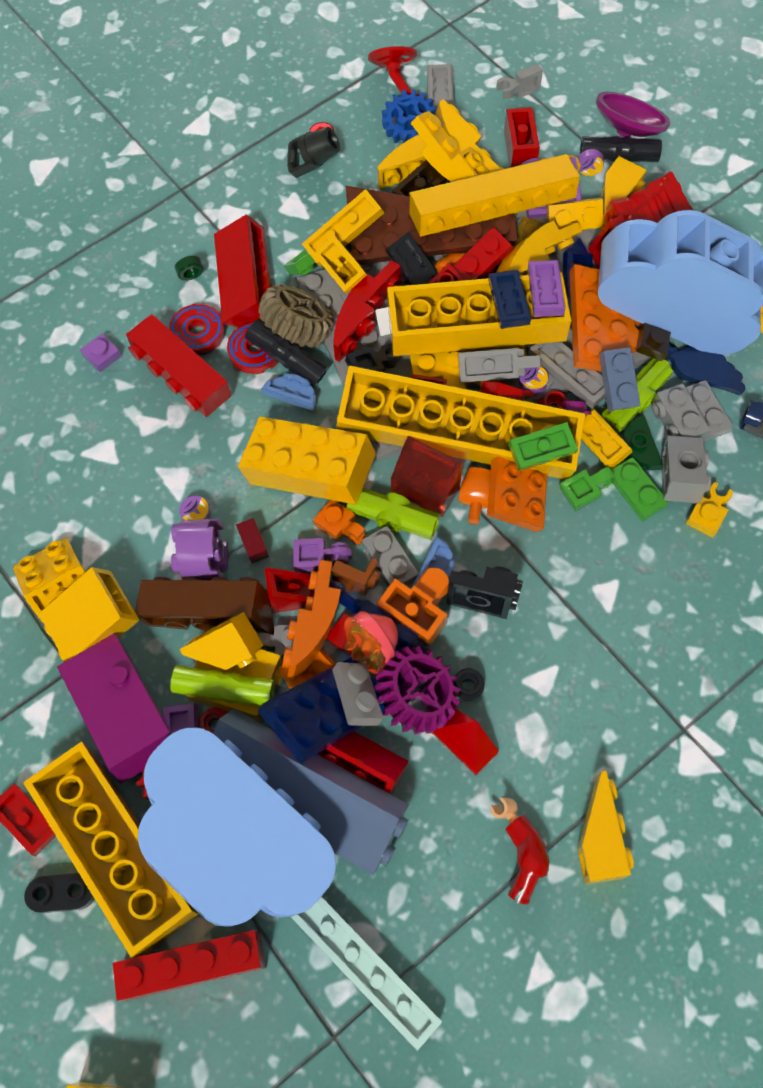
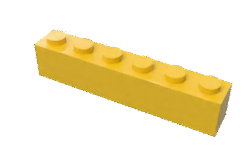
[409,154,580,237]

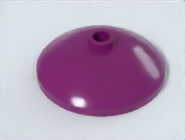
[596,92,670,137]

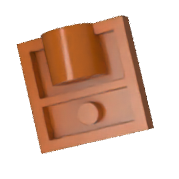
[487,457,547,532]

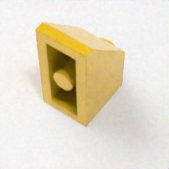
[179,612,263,670]

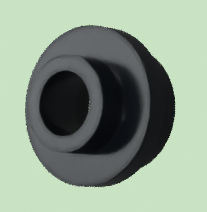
[453,668,485,701]

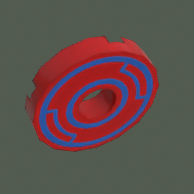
[169,304,225,354]
[227,322,279,374]

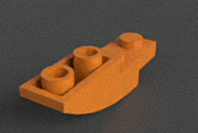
[282,560,341,682]

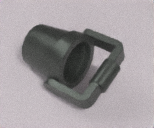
[287,127,340,178]

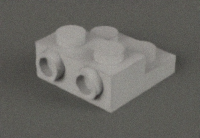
[652,380,734,442]

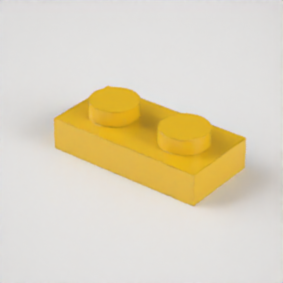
[546,198,603,230]

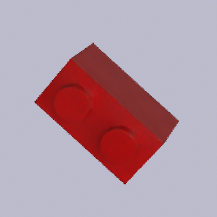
[504,107,540,168]

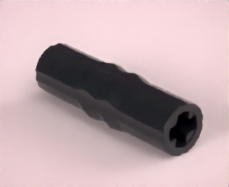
[580,136,662,163]
[245,318,329,387]

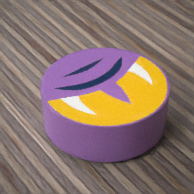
[578,149,604,176]
[518,367,549,395]
[179,496,211,521]

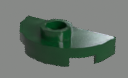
[623,415,663,470]

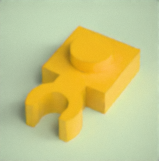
[686,482,733,538]

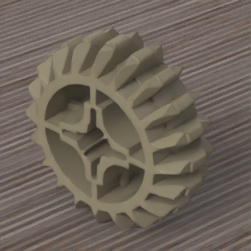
[258,284,334,348]

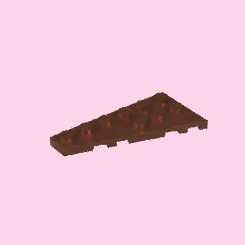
[345,185,517,265]

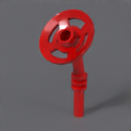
[368,46,425,113]

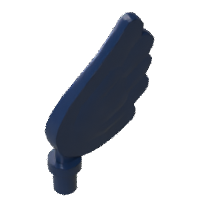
[665,344,746,395]

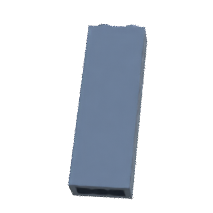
[213,709,409,875]

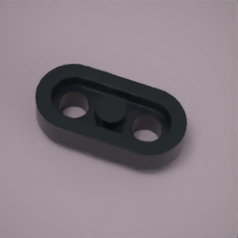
[24,873,95,913]

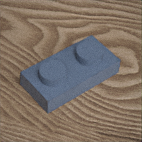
[599,347,641,412]

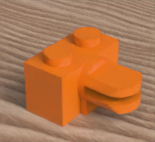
[376,568,449,648]

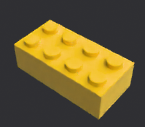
[237,416,376,505]

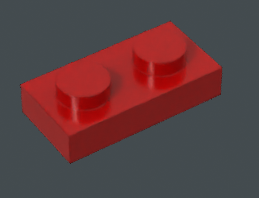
[0,784,56,857]

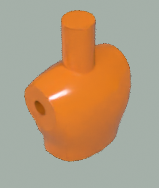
[458,467,491,524]

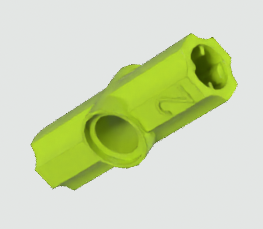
[601,358,673,433]
[346,488,440,540]

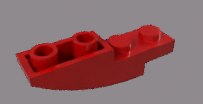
[428,226,514,284]
[333,260,401,362]

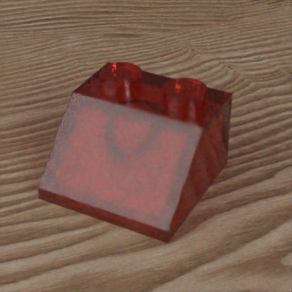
[391,436,463,517]

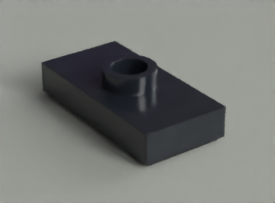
[385,232,438,285]

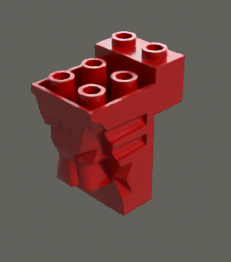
[588,171,694,270]

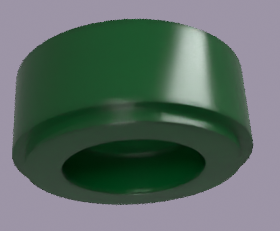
[175,256,204,281]

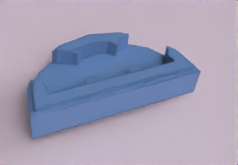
[261,373,316,412]
[412,536,455,587]

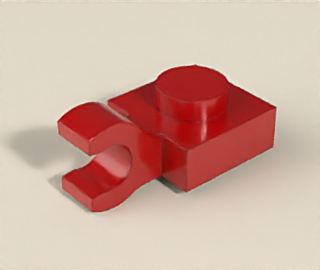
[480,381,534,401]

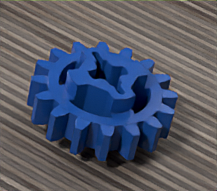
[382,90,436,143]

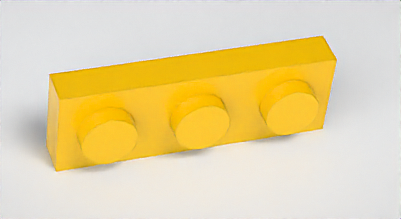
[302,189,384,267]

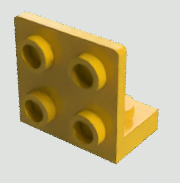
[13,537,86,623]

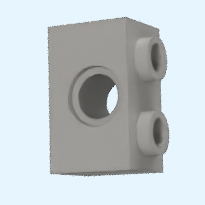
[661,435,711,503]

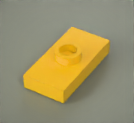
[581,409,633,469]

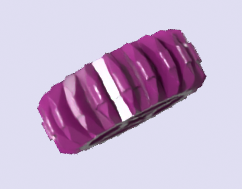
[374,646,461,735]

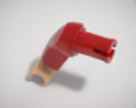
[491,798,550,905]

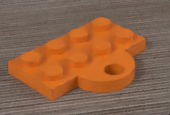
[570,264,643,372]

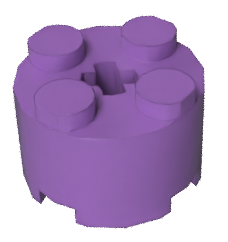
[171,518,229,580]

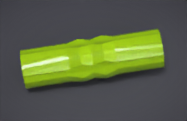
[170,665,275,708]

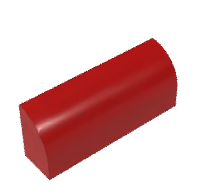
[214,214,271,327]

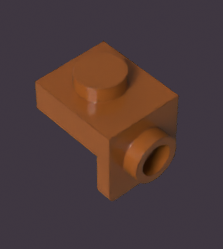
[331,558,382,596]

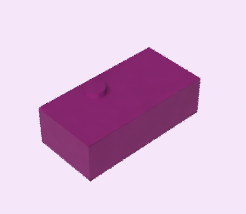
[57,633,172,783]

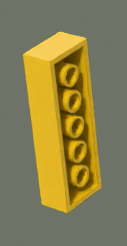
[387,272,571,356]
[23,741,199,958]

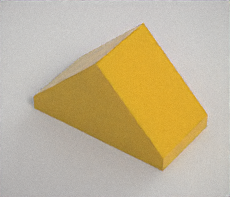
[313,235,367,294]

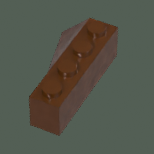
[135,577,274,635]

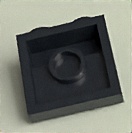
[446,566,523,619]

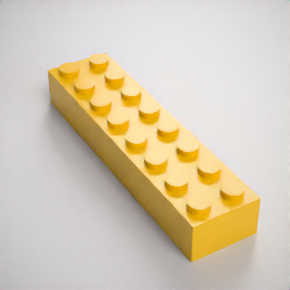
[336,366,585,480]

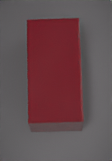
[236,518,269,564]

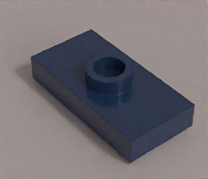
[488,270,531,329]

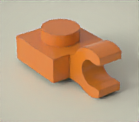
[313,500,367,546]

